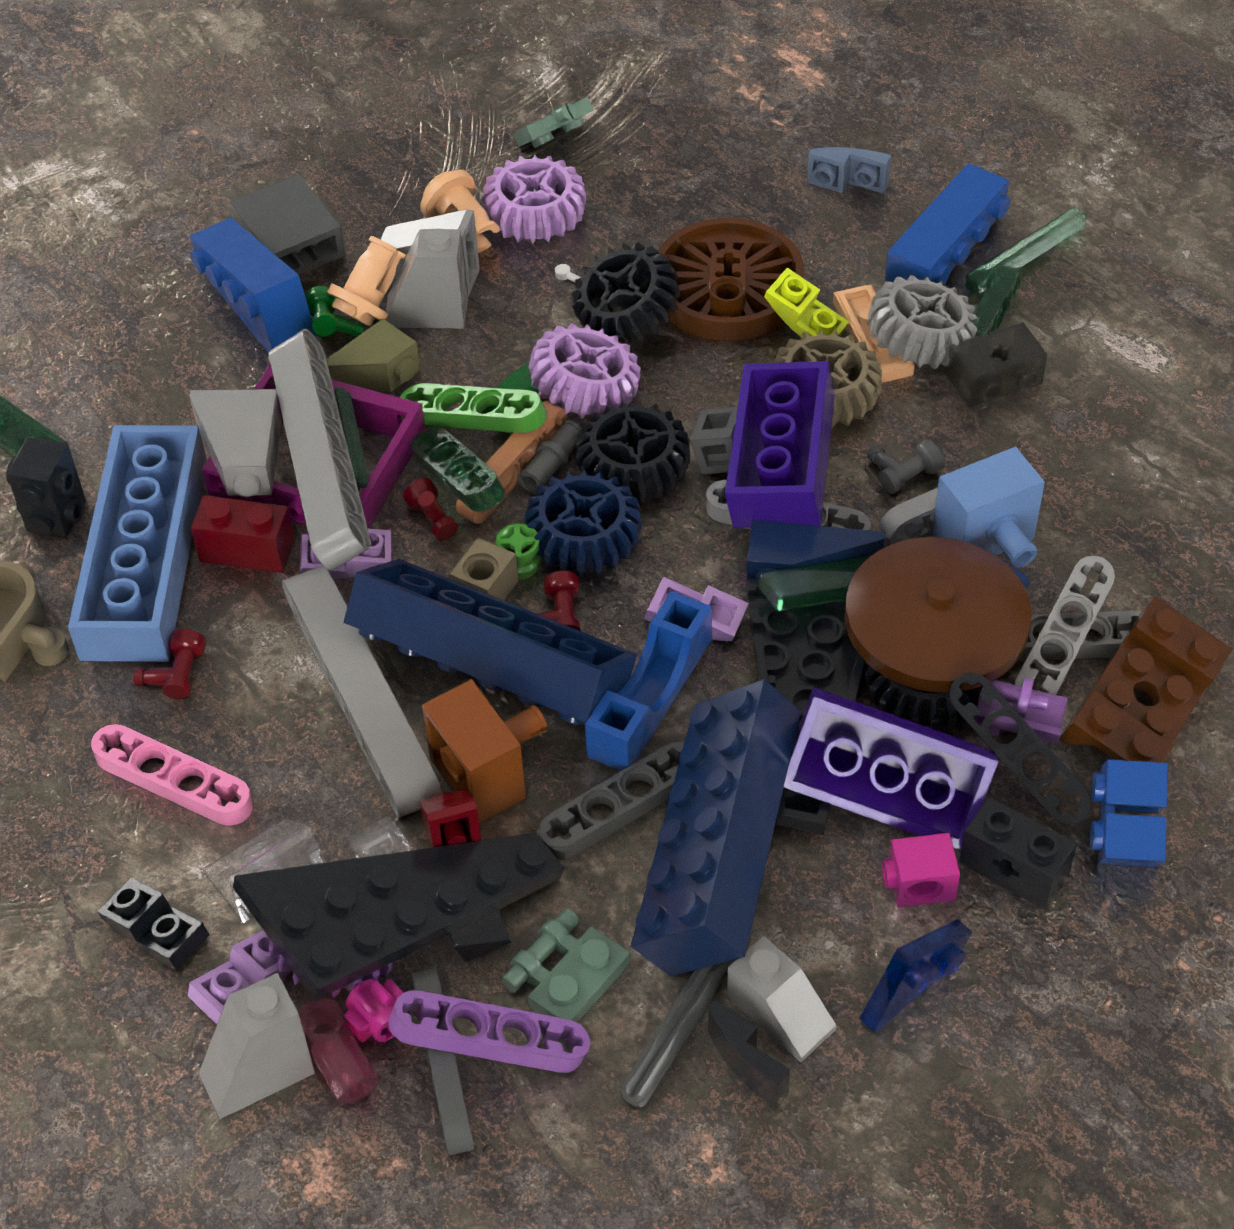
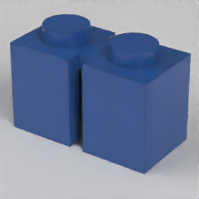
[1090,759,1168,867]

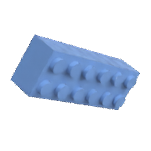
[68,425,207,662]

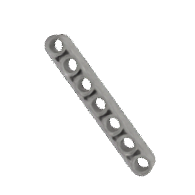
[269,329,371,571]
[282,565,442,818]

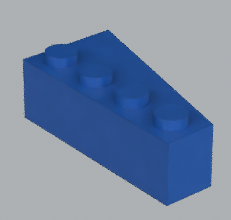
[189,217,318,353]

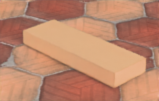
[833,284,915,383]

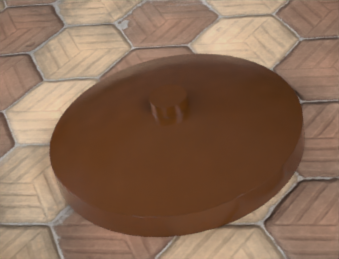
[845,537,1032,693]

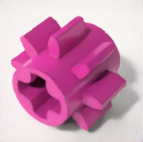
[344,979,404,1043]

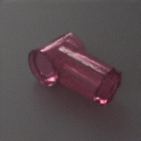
[298,997,379,1106]

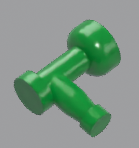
[305,286,364,338]

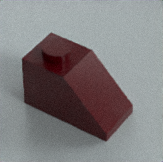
[419,789,481,848]

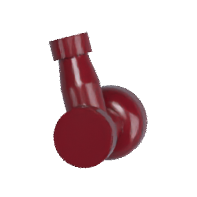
[403,478,458,541]
[539,571,581,631]
[133,629,207,699]

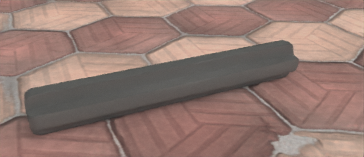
[621,959,737,1108]

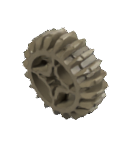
[773,329,882,429]

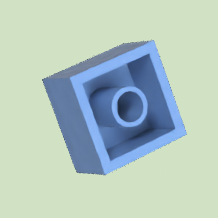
[932,446,1045,568]

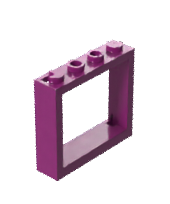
[202,363,426,529]

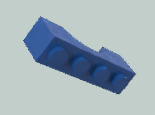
[585,591,712,771]

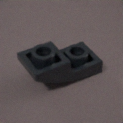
[97,878,210,970]

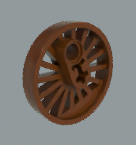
[658,218,804,342]

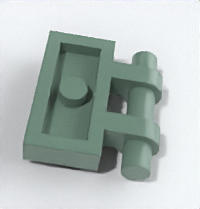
[501,908,631,1023]

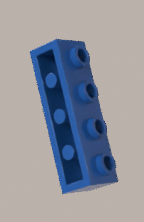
[885,163,1010,286]

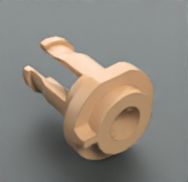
[420,170,500,253]
[327,236,406,327]

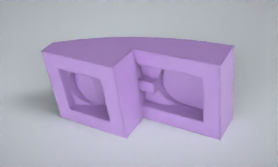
[644,577,749,641]

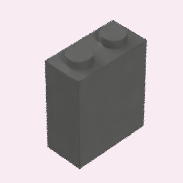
[230,174,346,275]

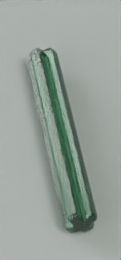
[965,207,1087,294]

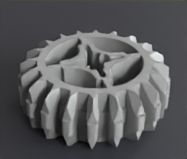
[867,275,979,369]

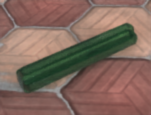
[334,387,369,491]

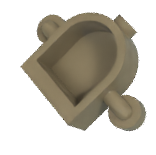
[0,560,69,682]

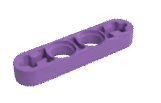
[388,990,591,1073]

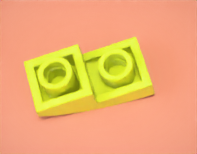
[764,268,849,337]

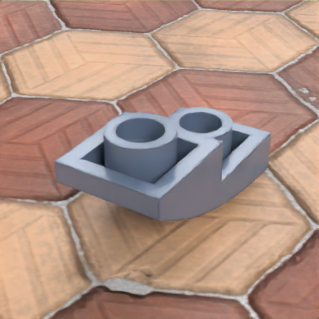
[807,147,892,194]

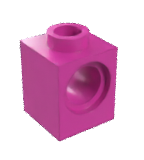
[882,833,960,908]

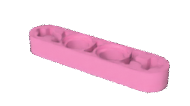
[91,724,253,826]

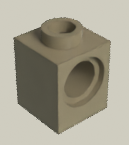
[450,538,518,600]

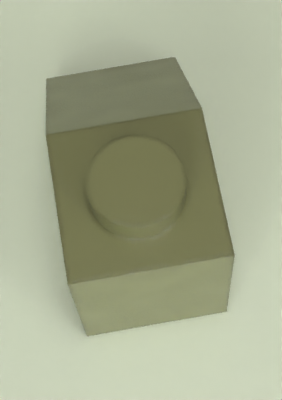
[326,319,420,393]

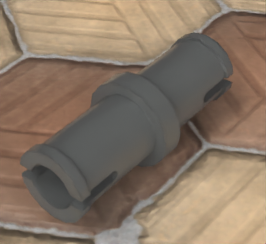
[518,420,582,494]

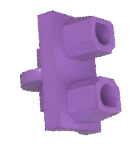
[975,677,1068,745]

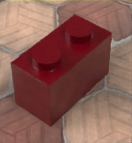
[191,495,295,573]

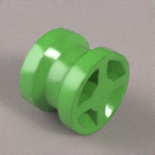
[495,523,541,580]

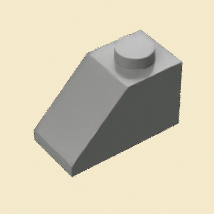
[727,936,836,1062]

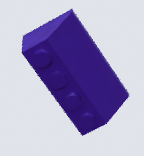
[784,687,999,850]

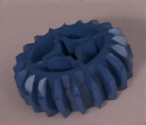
[524,469,642,577]

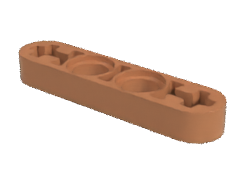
[456,400,568,524]

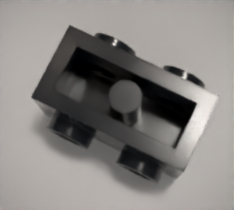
[6,436,86,539]

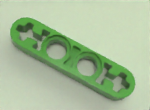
[400,383,547,433]

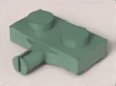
[512,97,593,148]

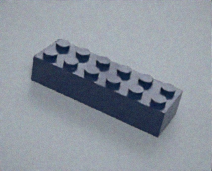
[343,559,637,725]
[630,679,801,977]

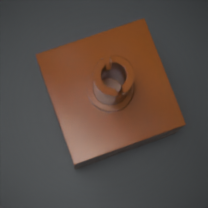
[422,679,547,824]

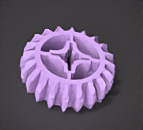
[482,154,586,244]
[528,323,641,419]

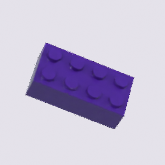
[725,361,835,528]

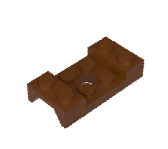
[1059,596,1233,763]

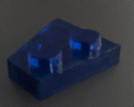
[859,919,972,1032]

